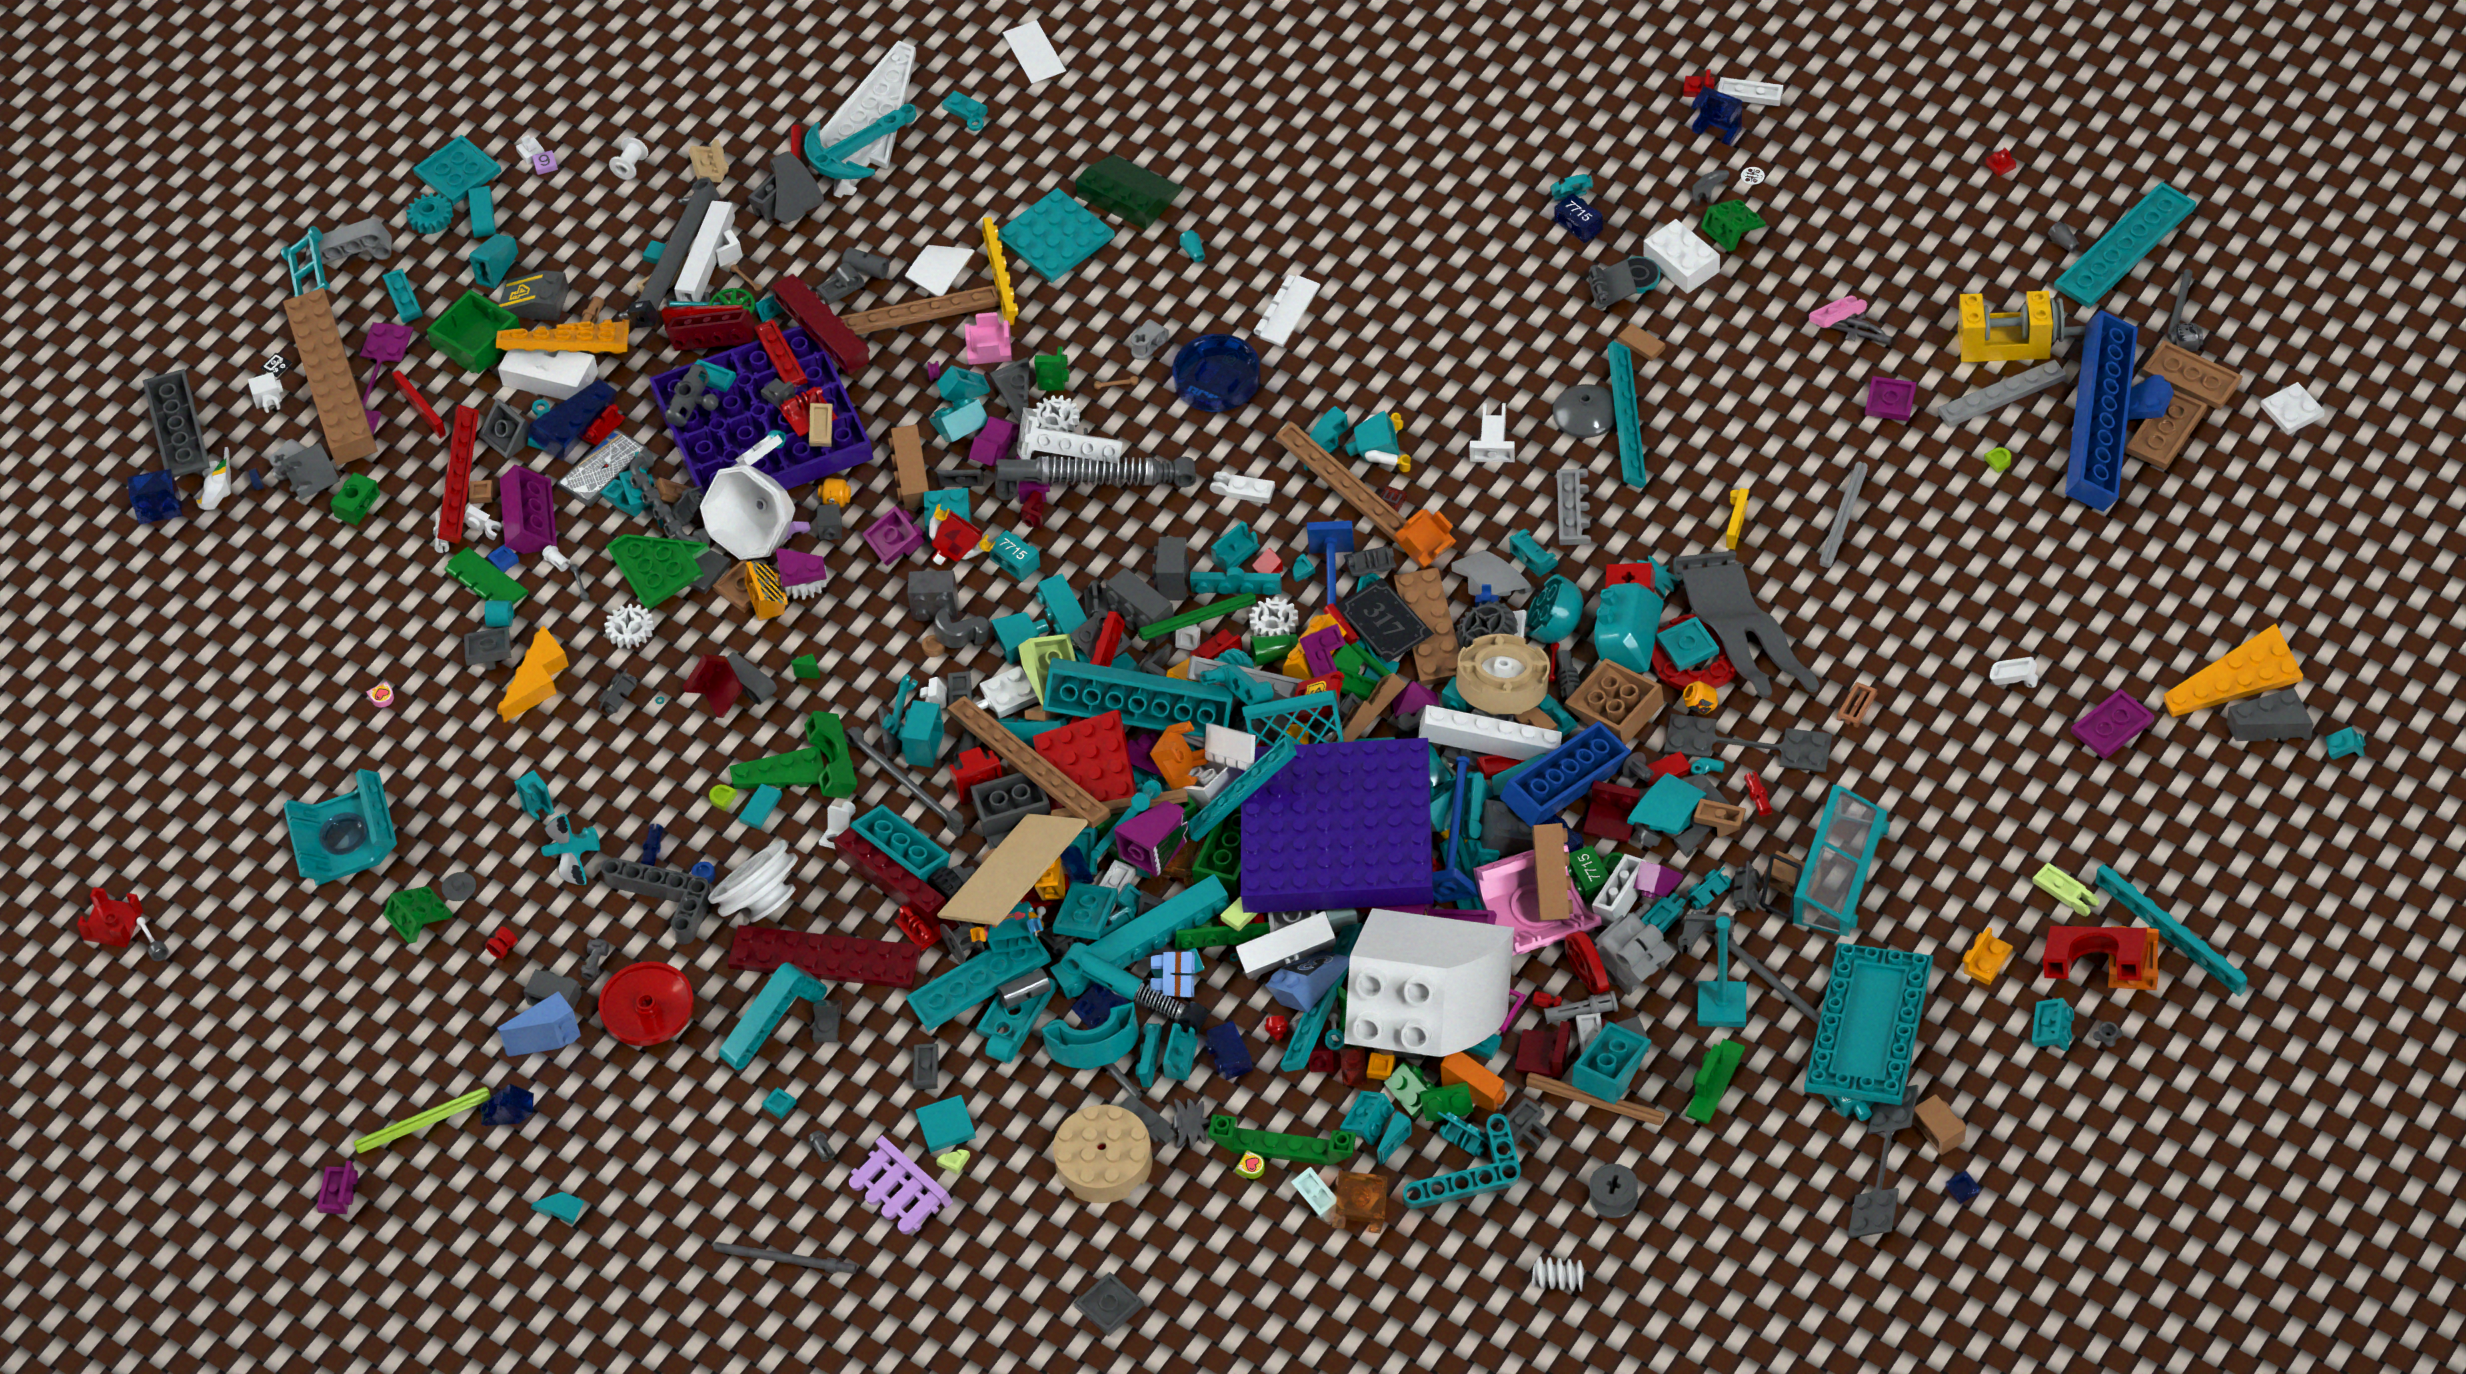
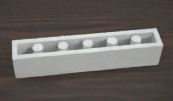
[1418,705,1562,761]

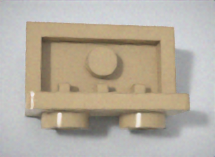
[689,139,729,183]

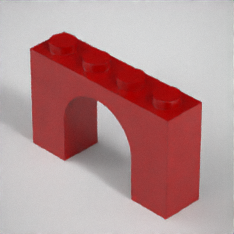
[2043,926,2148,981]

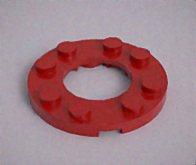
[1651,614,1738,691]

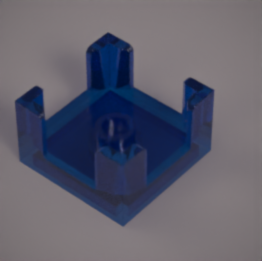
[1692,86,1742,146]

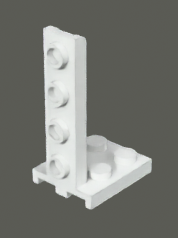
[1016,407,1123,464]

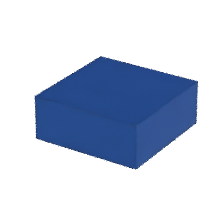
[487,544,519,573]

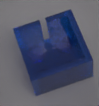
[127,469,183,524]

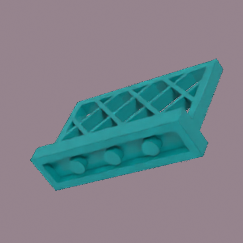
[1242,689,1345,747]

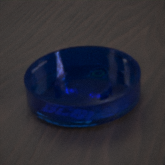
[1172,334,1261,412]

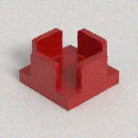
[949,747,1003,805]

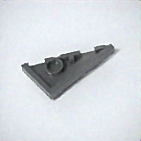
[990,357,1030,424]

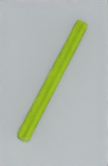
[354,1087,491,1153]

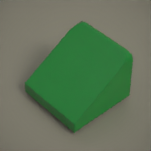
[791,653,820,679]

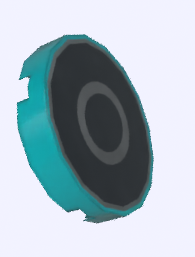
[1627,256,1660,294]

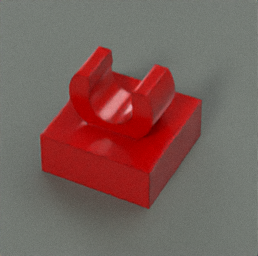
[1986,148,2016,177]

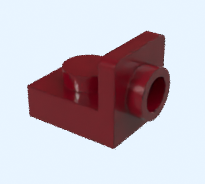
[1020,490,1044,530]
[1309,1036,1334,1073]

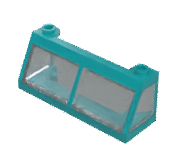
[1793,784,1891,937]

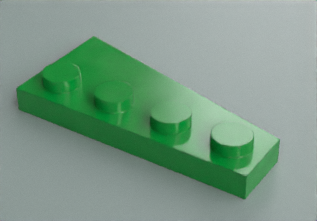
[729,746,824,789]

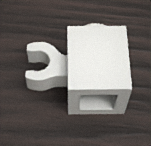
[248,372,283,413]

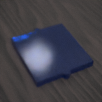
[1060,846,1094,884]

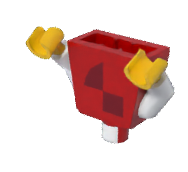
[929,504,996,566]

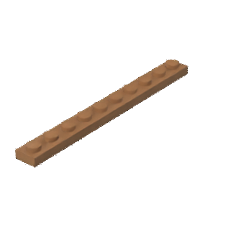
[947,696,1111,829]

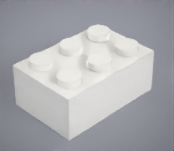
[1644,219,1720,294]

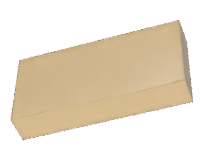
[809,403,832,447]

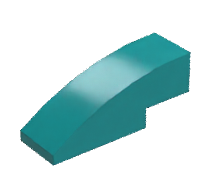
[1303,406,1348,471]

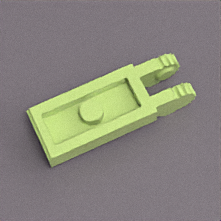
[2032,863,2100,917]

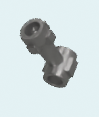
[581,938,609,981]

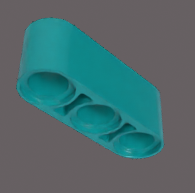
[468,185,496,238]

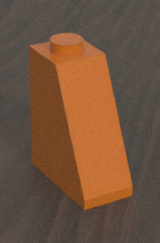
[1441,1051,1507,1112]

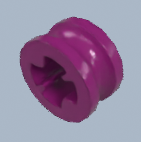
[927,361,941,381]

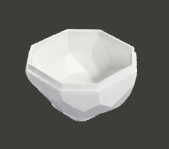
[700,465,795,560]

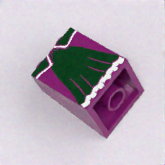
[1114,801,1190,877]

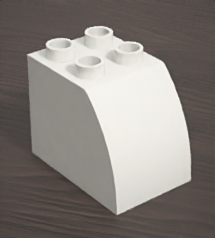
[1344,908,1514,1057]

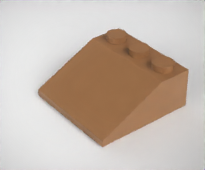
[1565,658,1664,746]

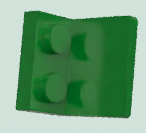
[1701,199,1766,252]
[383,886,453,944]

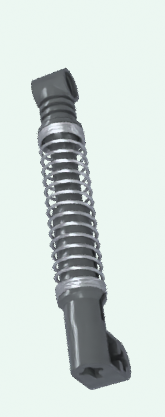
[994,456,1196,500]

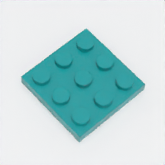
[413,135,502,206]

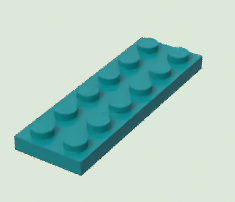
[906,937,1052,1032]

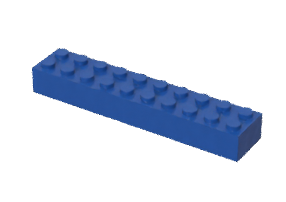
[2065,310,2138,512]

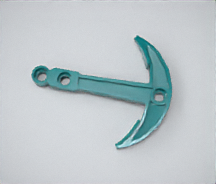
[804,104,917,180]

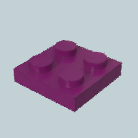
[1865,376,1917,421]

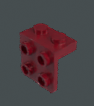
[683,654,743,718]

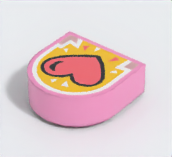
[366,681,394,708]

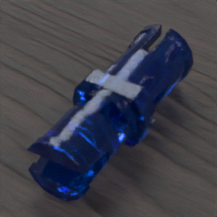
[640,824,664,866]

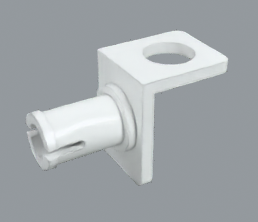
[819,801,856,849]

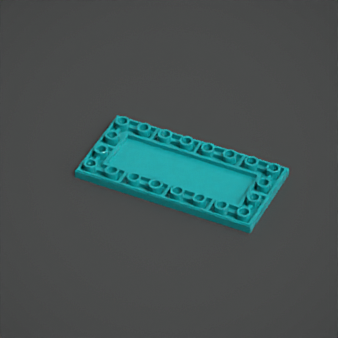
[1804,943,1933,1105]

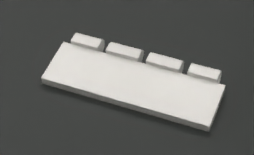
[1254,275,1320,347]
[1205,723,1255,771]

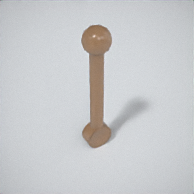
[730,264,762,293]
[1093,376,1139,390]

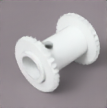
[609,137,648,180]

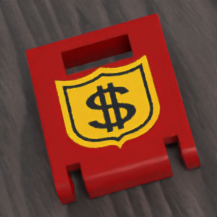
[1287,671,1345,724]

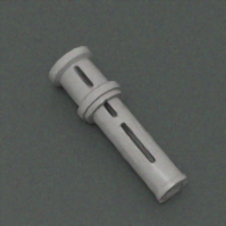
[1544,991,1618,1024]

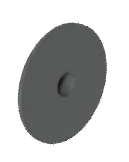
[442,872,476,901]

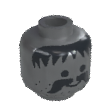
[2170,323,2203,352]

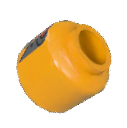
[1683,681,1718,715]

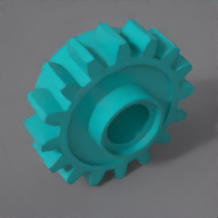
[406,193,454,234]

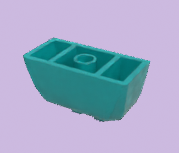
[1595,583,1664,673]

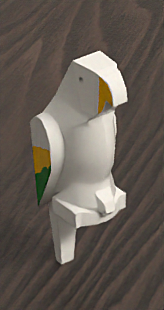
[196,447,231,510]

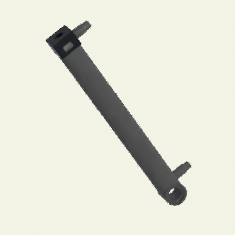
[619,177,720,328]

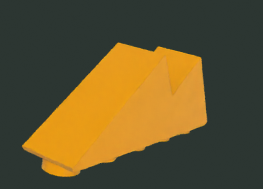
[497,626,569,723]
[1035,848,1068,901]

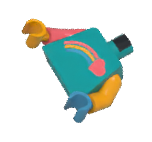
[970,901,1044,954]

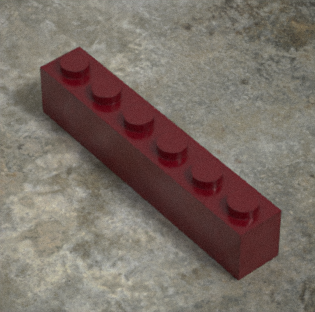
[772,273,870,375]
[833,826,947,929]

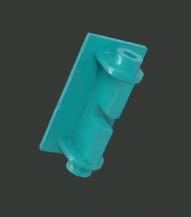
[754,295,785,322]
[1685,867,1732,910]

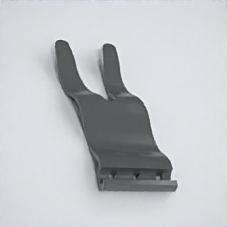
[1673,550,1819,698]

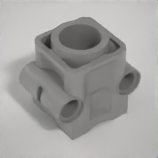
[1594,912,1674,996]

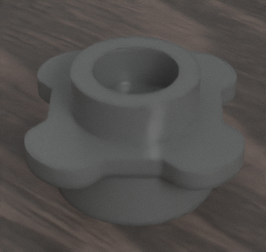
[2093,1022,2123,1047]

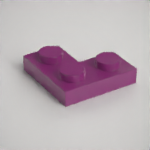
[1299,624,1346,677]

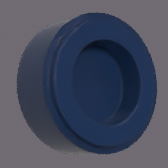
[249,468,264,491]

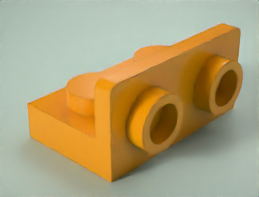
[1962,927,2013,985]

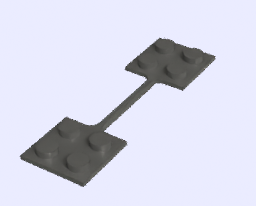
[1664,714,1832,772]
[1848,1085,1919,1238]

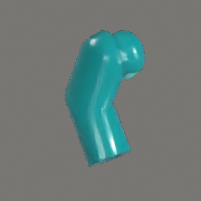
[1691,757,1725,775]

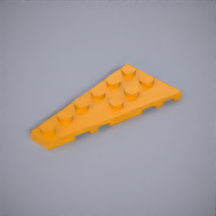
[496,319,630,354]

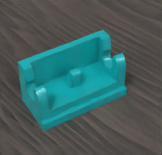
[1211,521,1260,573]
[1509,529,1558,578]
[514,770,555,820]
[1163,1023,1199,1081]

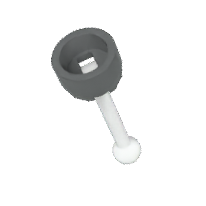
[136,917,169,961]

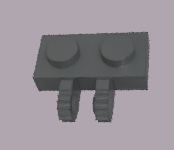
[1495,1097,1551,1149]

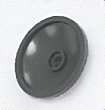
[1553,384,1616,438]

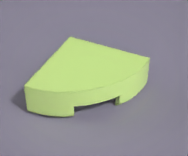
[936,1149,970,1175]

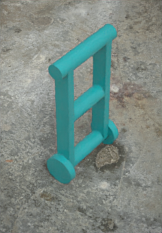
[281,226,330,297]
[1091,780,1162,859]

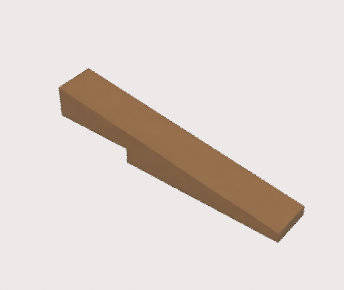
[1329,673,1406,743]

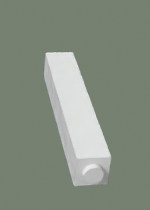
[674,201,735,302]

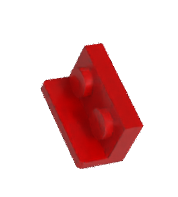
[1190,629,1243,660]

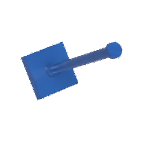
[1307,521,1354,606]
[1433,756,1479,903]

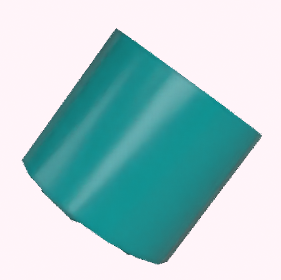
[485,600,514,627]

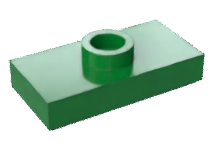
[1337,667,1377,701]

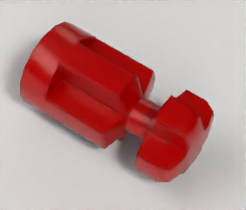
[1533,991,1562,1008]

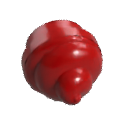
[1264,1016,1288,1041]

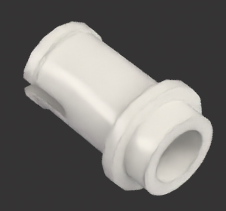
[542,545,570,572]

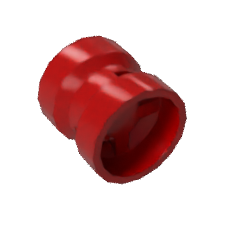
[485,926,518,959]

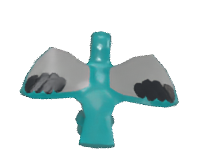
[541,813,600,885]

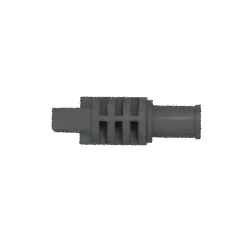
[1557,650,1580,699]

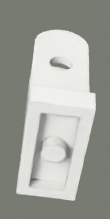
[1470,403,1515,462]

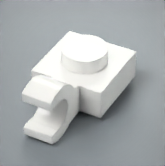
[463,505,502,540]

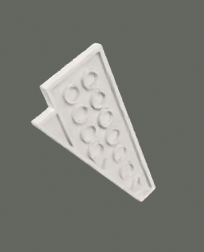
[820,40,916,169]

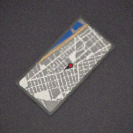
[557,428,648,508]

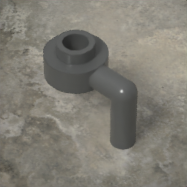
[1633,822,1662,848]

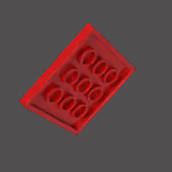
[1033,709,1137,816]

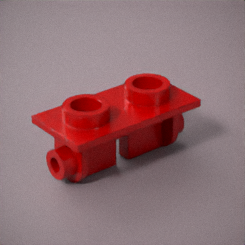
[582,404,626,446]

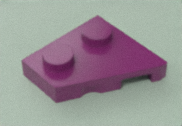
[776,548,827,587]

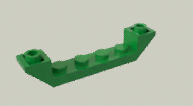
[1208,1114,1357,1166]

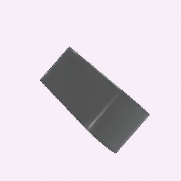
[726,652,777,705]

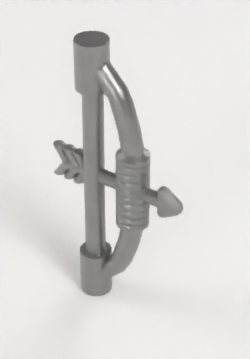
[1816,313,1892,345]

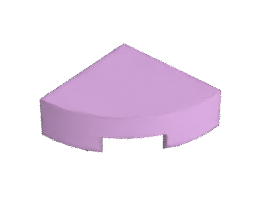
[785,521,811,539]

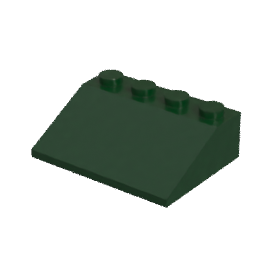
[1075,155,1183,230]

